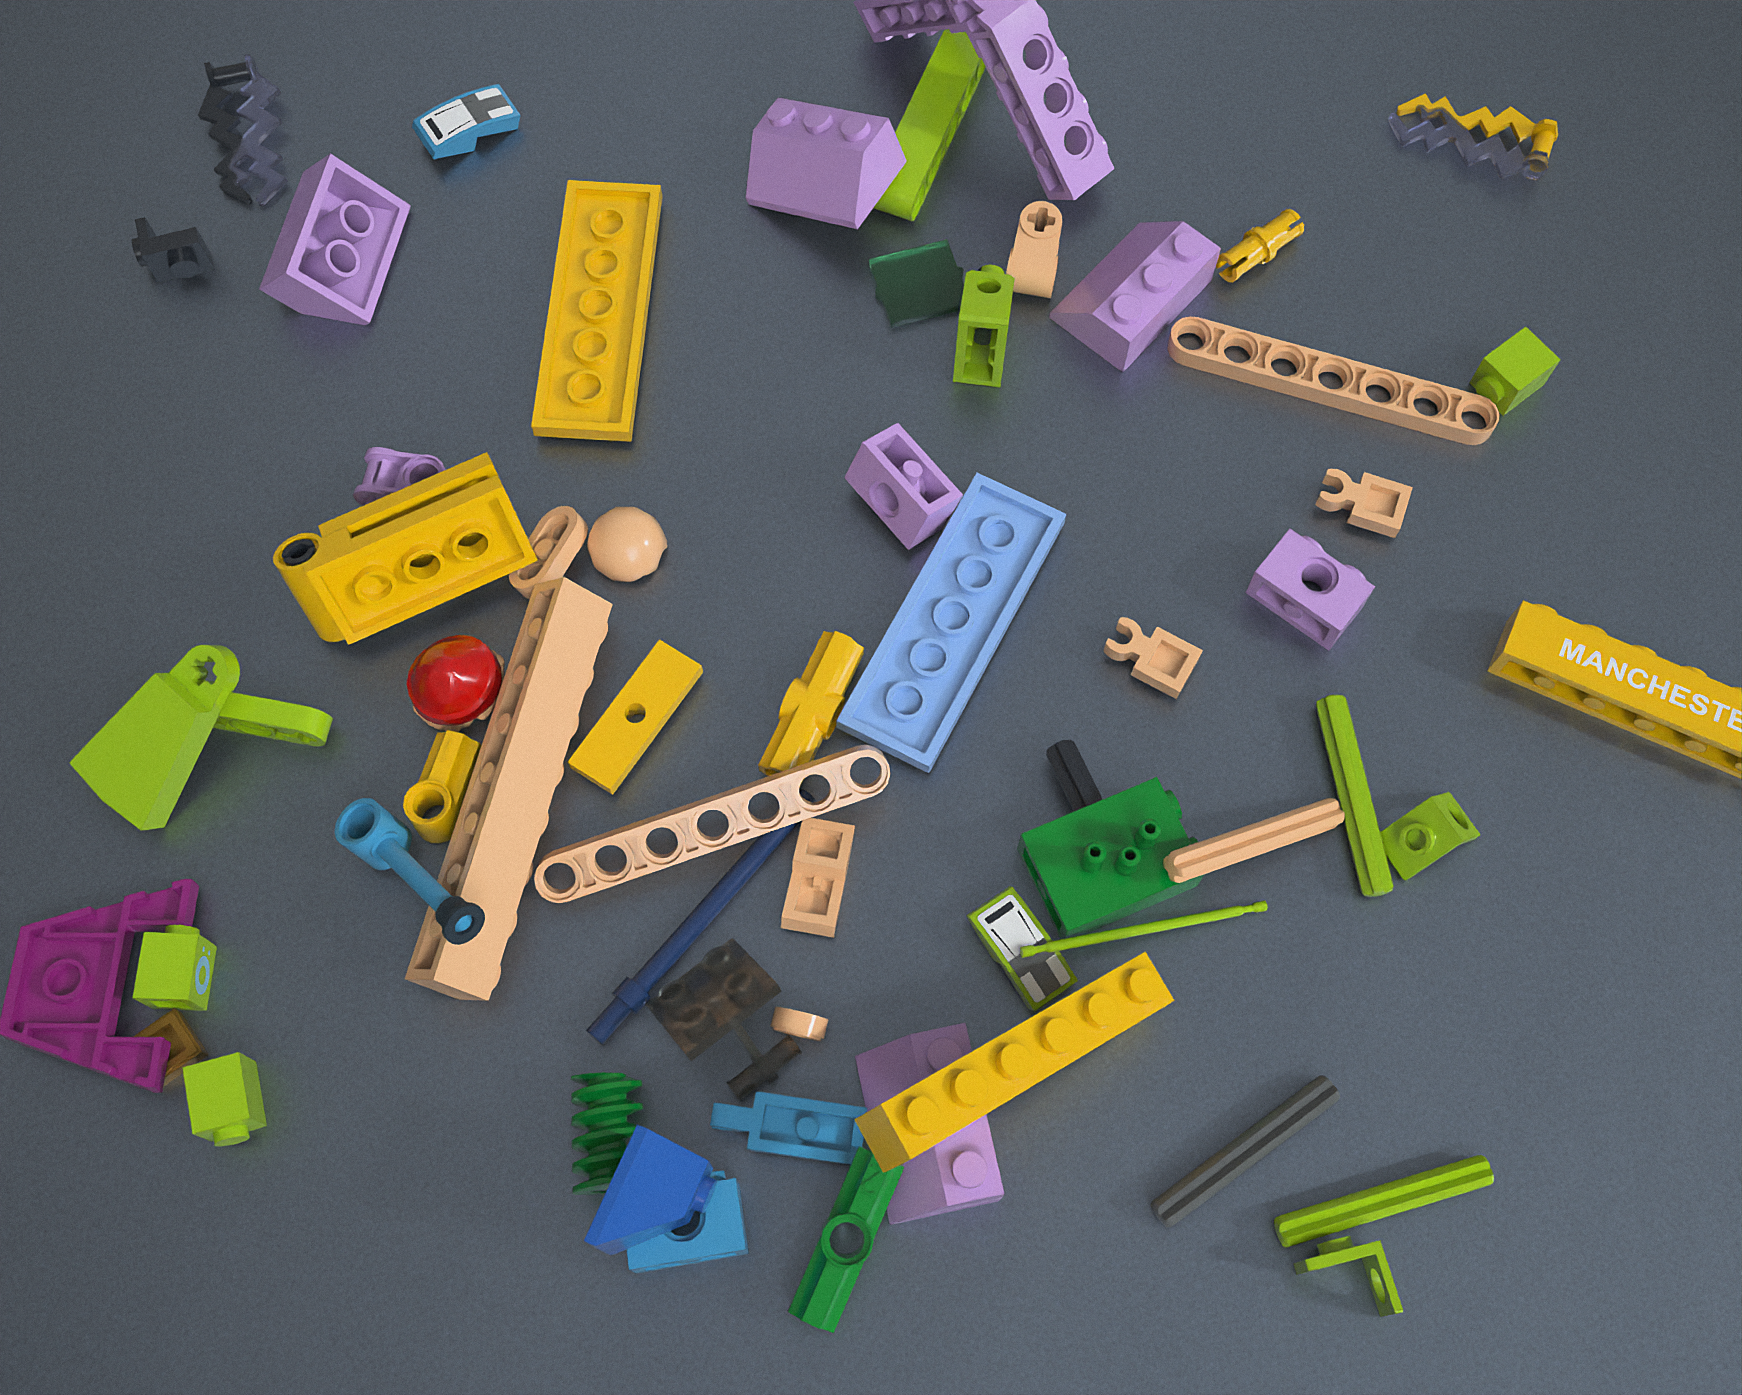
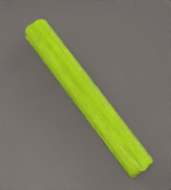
[1316,694,1394,897]
[1274,1155,1494,1247]

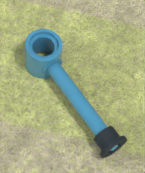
[335,798,485,945]

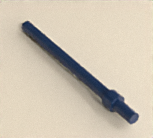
[586,789,817,1045]

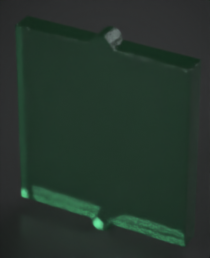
[869,239,964,328]

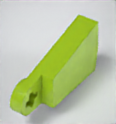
[69,645,240,831]

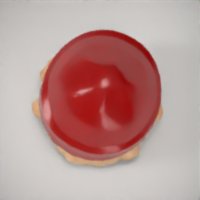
[406,635,505,733]

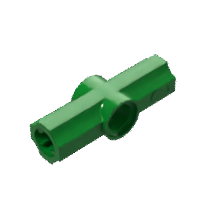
[787,1146,904,1333]

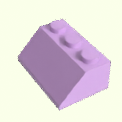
[746,98,907,229]
[259,153,411,325]
[1049,221,1221,372]
[855,1023,1004,1225]

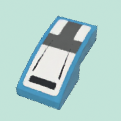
[412,84,521,159]

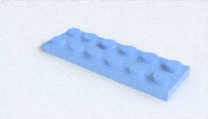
[836,473,1066,773]

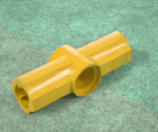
[758,631,864,788]

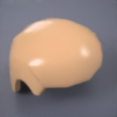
[587,507,667,582]

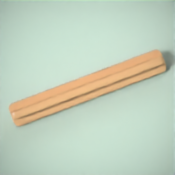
[1163,798,1345,883]

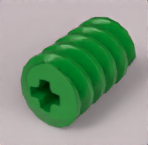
[571,1072,644,1195]

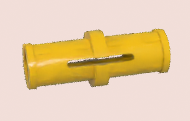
[1216,209,1304,283]

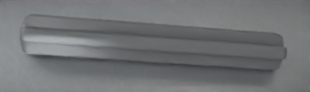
[1151,1075,1340,1227]

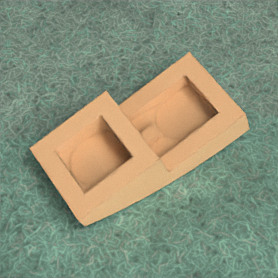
[781,818,855,938]

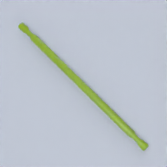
[1020,900,1268,958]

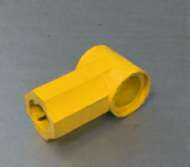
[403,730,482,843]

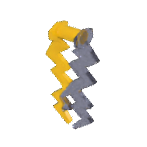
[1388,93,1558,181]

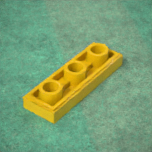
[568,639,703,795]

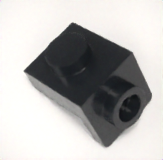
[132,217,215,283]

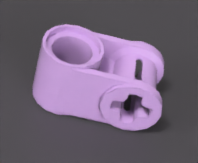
[353,447,446,506]

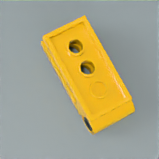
[273,452,538,645]

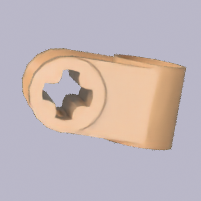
[1006,201,1062,298]

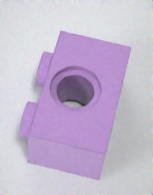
[844,423,963,550]
[1245,529,1375,651]

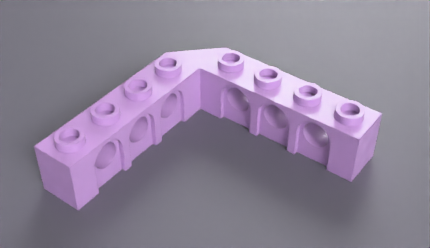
[853,0,1115,200]

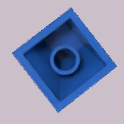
[584,1124,717,1255]

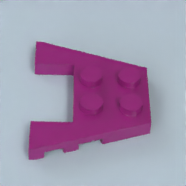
[0,879,199,1093]

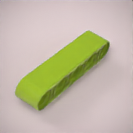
[873,29,986,221]

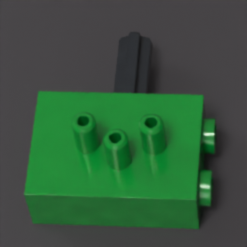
[1017,739,1204,939]

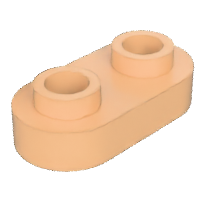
[509,506,588,599]

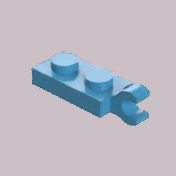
[710,1091,868,1165]

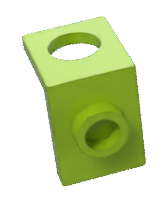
[1380,792,1481,880]
[1293,1236,1403,1317]

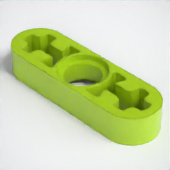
[213,692,333,746]

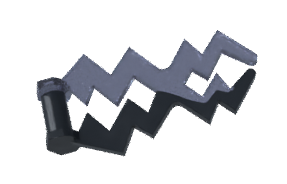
[198,54,288,206]

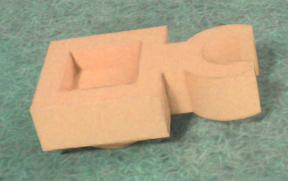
[1315,469,1413,538]
[1103,617,1203,699]

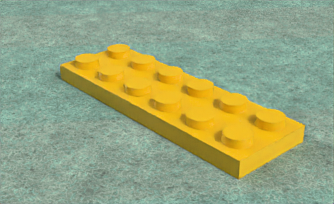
[531,180,663,442]

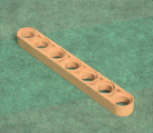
[1167,316,1499,445]
[534,745,890,903]

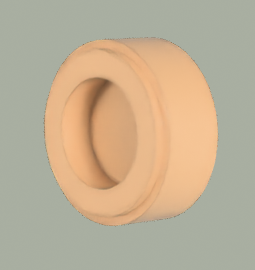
[770,1007,828,1041]

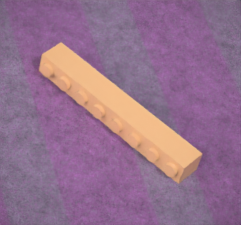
[405,577,613,1001]

